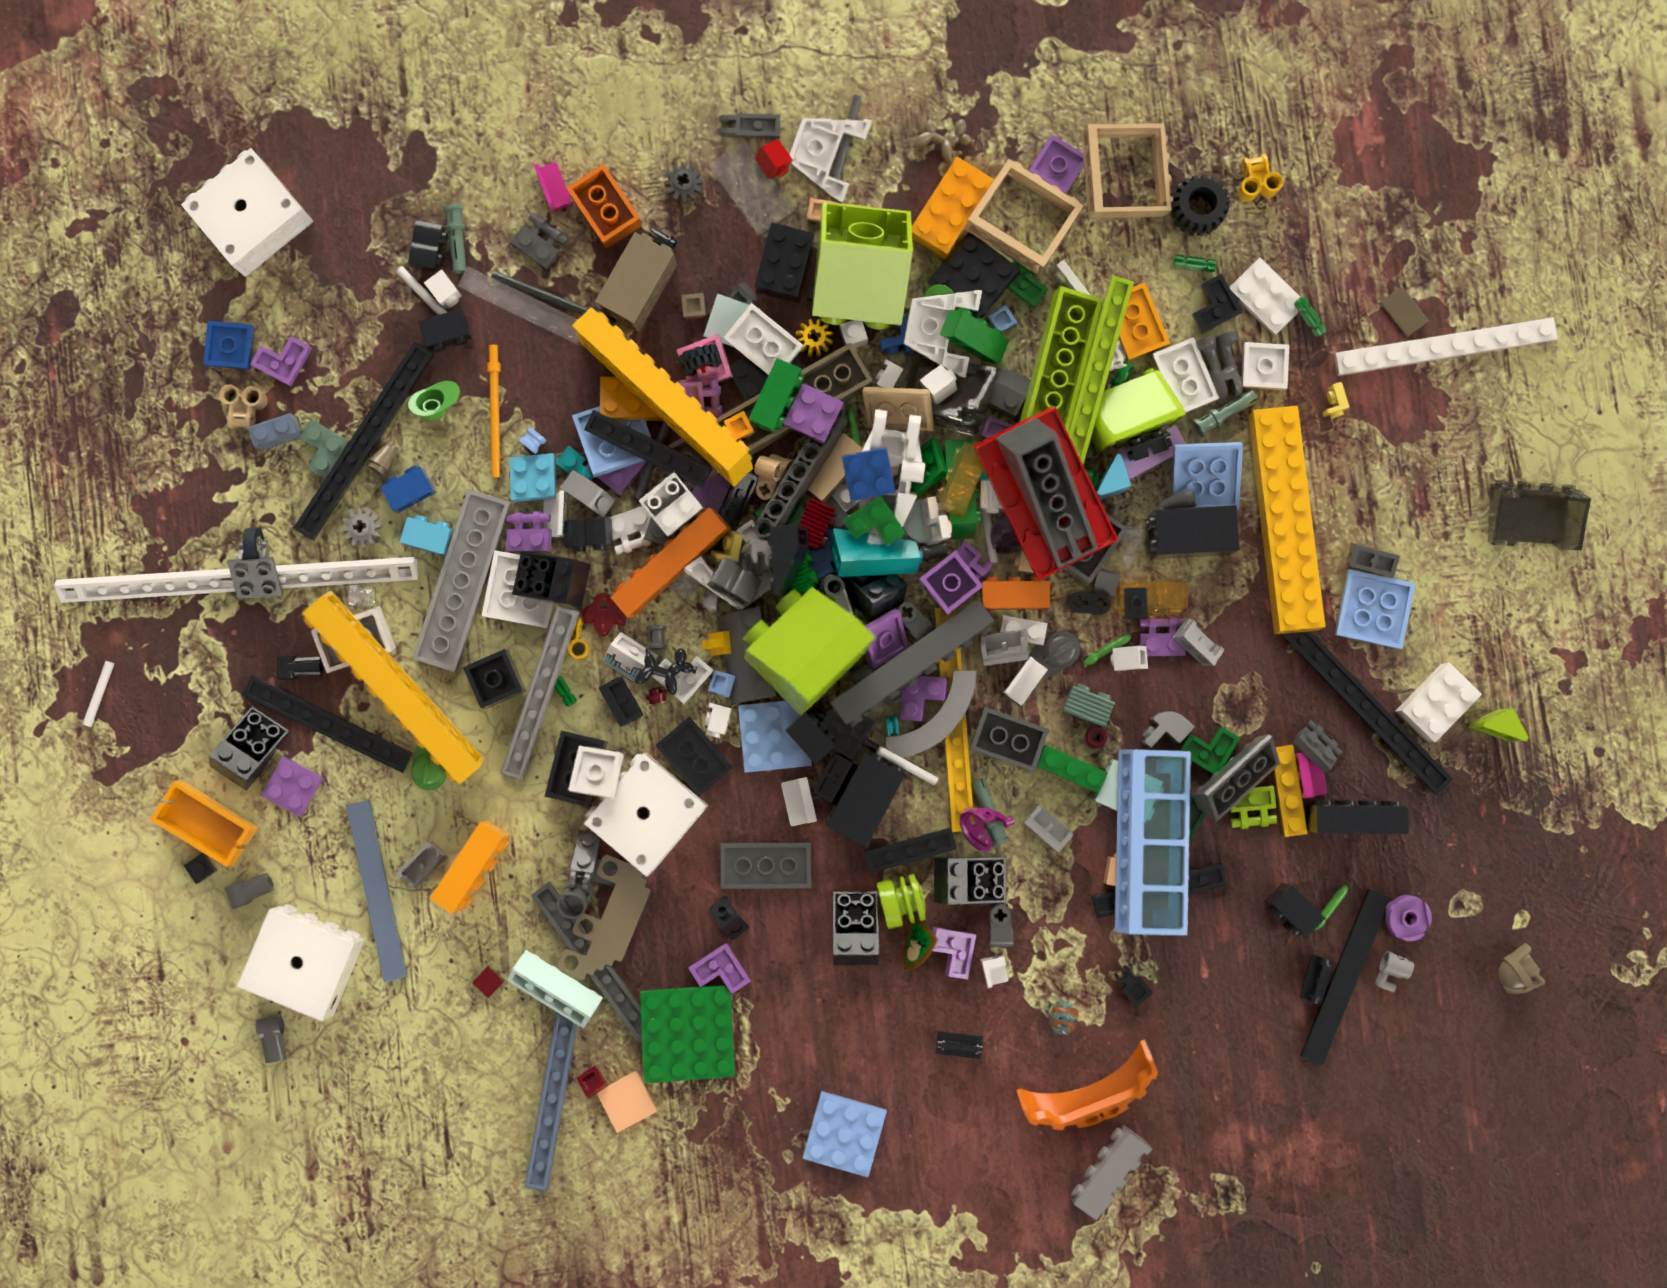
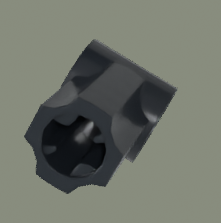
[277,656,324,680]

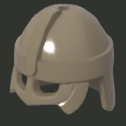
[1498,943,1545,994]

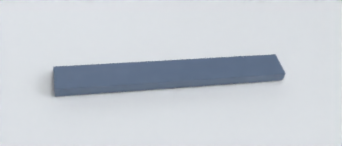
[346,800,408,982]
[525,1012,578,1191]

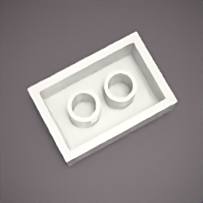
[311,606,396,673]
[1395,663,1482,743]

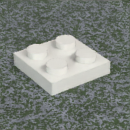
[1242,342,1289,390]
[568,746,624,799]

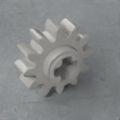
[341,508,383,548]

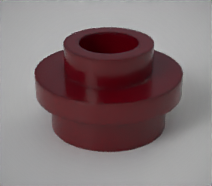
[645,687,668,704]
[1084,726,1107,748]

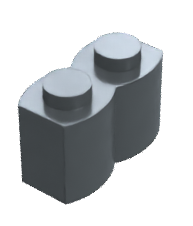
[707,558,762,607]

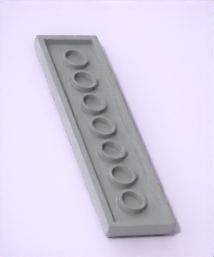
[412,489,512,672]

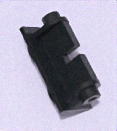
[1123,428,1172,462]
[1299,954,1334,1005]
[935,1031,983,1059]

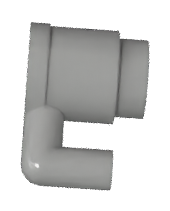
[1375,951,1414,993]

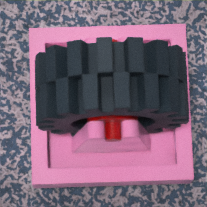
[677,334,733,387]

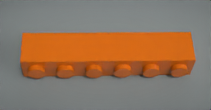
[610,507,731,618]

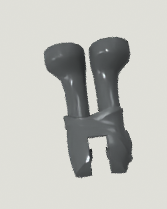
[1196,331,1244,399]

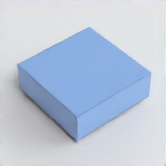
[987,305,1018,333]
[708,670,736,698]

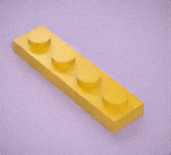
[1273,745,1308,837]

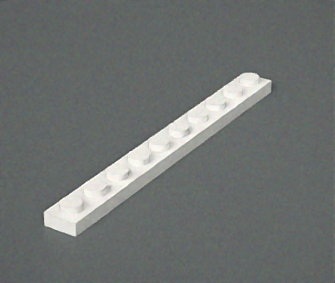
[1334,317,1558,376]

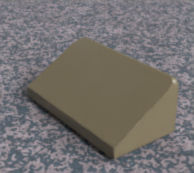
[1380,286,1429,337]

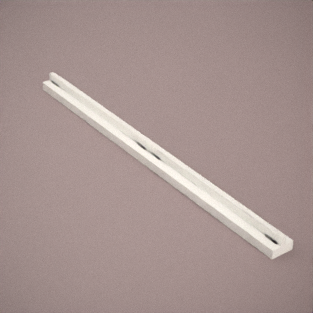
[54,557,419,603]

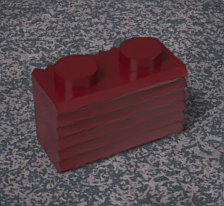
[799,498,838,552]

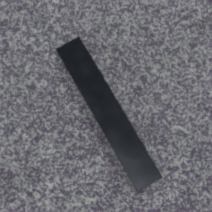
[584,410,712,488]
[1091,863,1228,919]

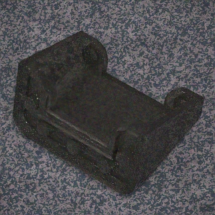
[894,351,998,435]

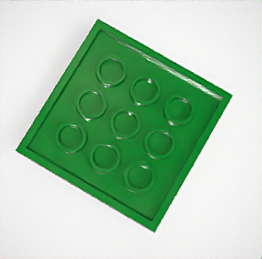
[640,985,735,1084]

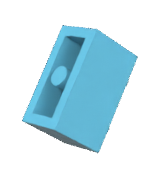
[400,515,454,556]

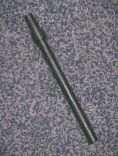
[491,271,617,327]

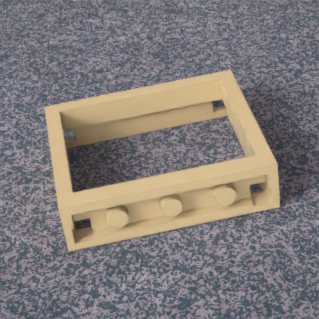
[1081,124,1173,218]
[965,159,1084,276]

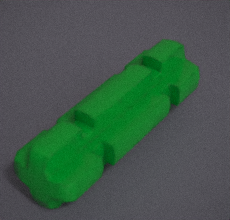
[1173,254,1217,272]
[1294,297,1327,336]
[554,675,577,707]

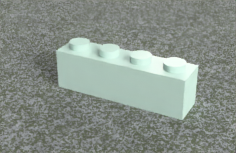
[507,950,603,1028]

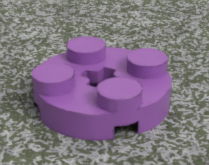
[1386,895,1432,941]

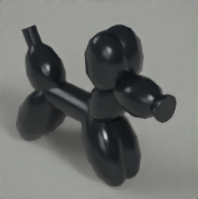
[635,648,697,695]

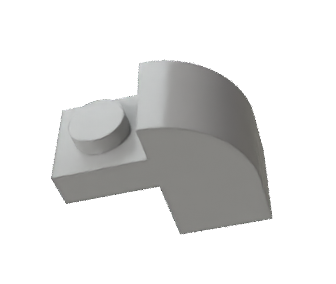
[560,470,616,517]
[1141,712,1195,748]

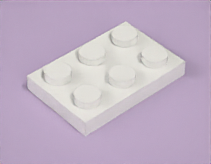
[1229,258,1300,336]
[724,303,804,375]
[1151,337,1219,413]

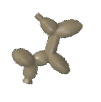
[913,115,975,164]

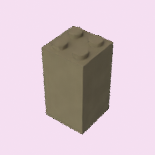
[595,232,677,333]

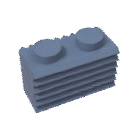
[248,413,302,451]

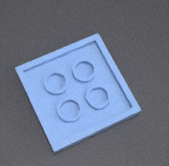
[572,406,651,477]
[1171,442,1243,509]
[1334,569,1415,649]
[738,701,812,772]
[803,1091,887,1177]

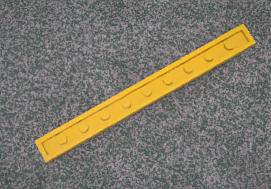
[934,608,974,832]

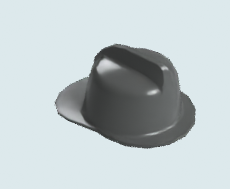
[1030,631,1080,676]

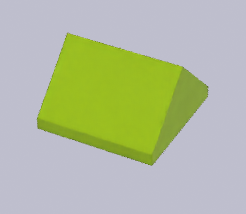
[1469,708,1528,742]

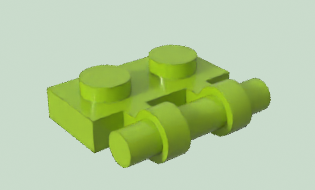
[1229,786,1277,829]

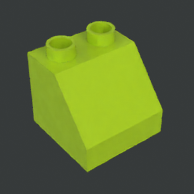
[812,202,913,330]
[743,587,875,716]

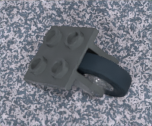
[227,527,283,599]

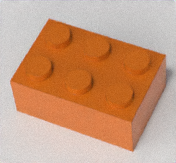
[566,164,643,249]

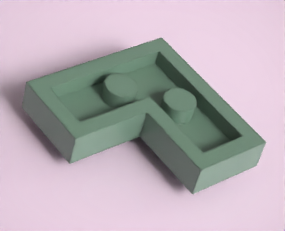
[299,419,349,478]

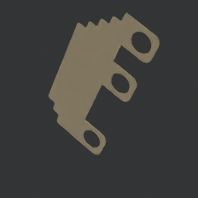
[558,855,651,980]

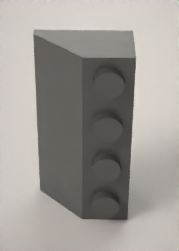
[717,607,777,705]
[1193,734,1280,822]

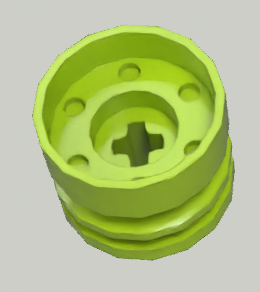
[877,874,926,929]

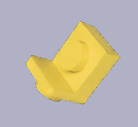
[1322,382,1349,419]
[711,530,743,562]

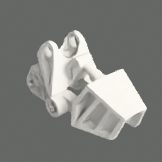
[858,409,925,535]

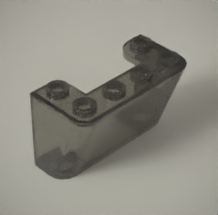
[1487,480,1591,551]

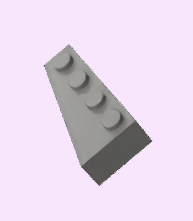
[1071,1124,1152,1220]

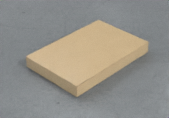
[862,387,934,431]
[797,433,863,503]

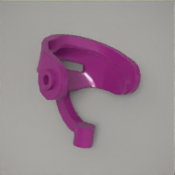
[960,807,1015,852]

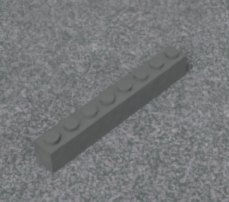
[830,599,994,727]

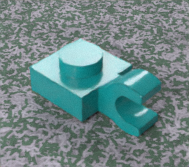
[555,446,594,481]

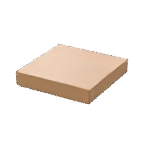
[597,1070,658,1133]

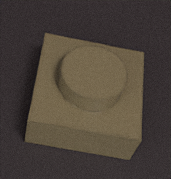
[682,293,706,319]

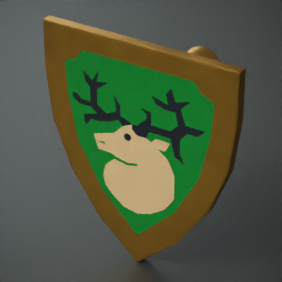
[903,914,938,971]

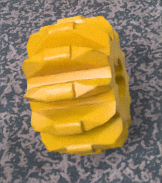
[796,319,833,357]

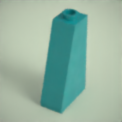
[830,529,923,577]

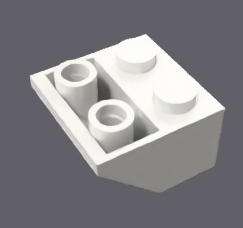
[639,472,703,537]

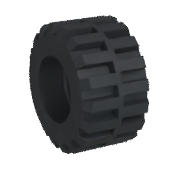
[1171,174,1230,236]

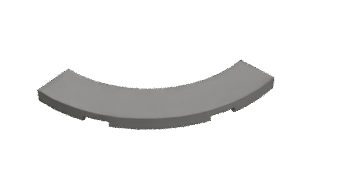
[886,670,977,758]

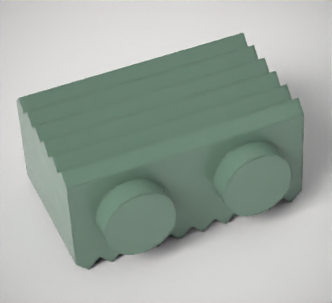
[1061,683,1115,728]

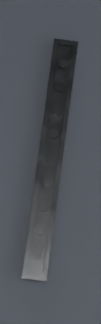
[293,341,434,541]
[1280,631,1453,795]

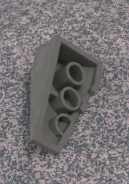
[945,363,1030,421]

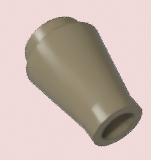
[368,441,398,476]

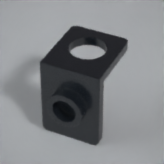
[1122,587,1148,619]
[709,896,749,940]

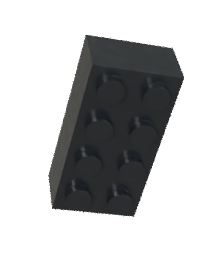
[1306,800,1409,834]

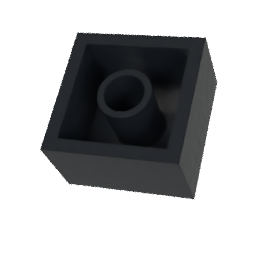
[463,649,526,709]
[1264,883,1326,938]

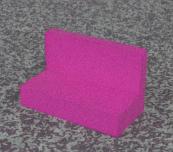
[533,162,573,212]
[1295,752,1327,798]

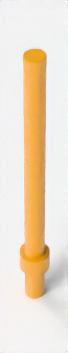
[487,345,501,478]

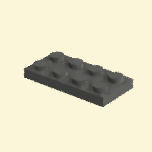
[720,842,811,889]

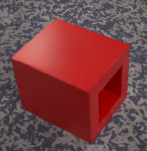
[754,139,793,180]

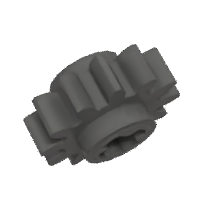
[664,162,704,204]

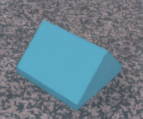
[1096,453,1131,500]

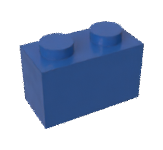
[380,466,437,513]

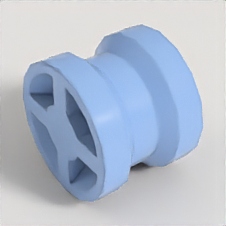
[518,426,547,454]

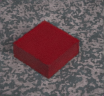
[472,966,505,998]
[576,1065,608,1099]

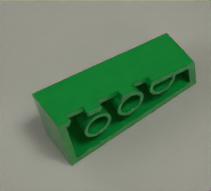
[944,439,981,540]

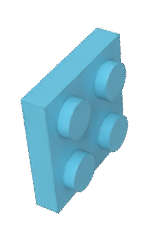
[509,453,557,502]

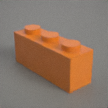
[981,577,1050,610]

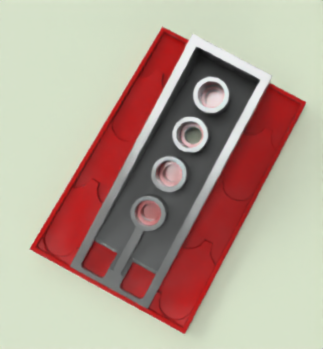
[973,406,1119,581]

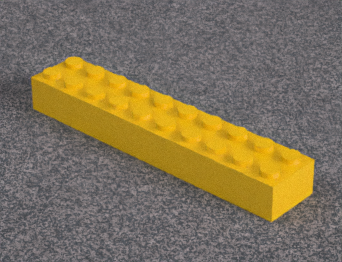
[572,307,753,486]
[1248,406,1325,634]
[302,591,484,785]

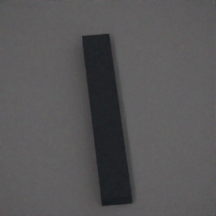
[242,675,413,773]
[1300,889,1391,1066]

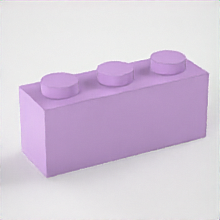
[1117,425,1186,480]

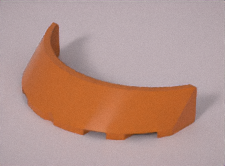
[1016,1040,1158,1130]

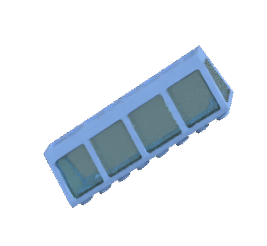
[1115,749,1191,935]

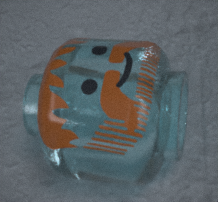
[1048,1000,1079,1035]

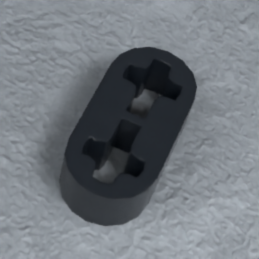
[1067,592,1111,615]

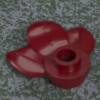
[582,592,627,637]

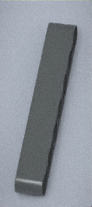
[754,409,848,541]

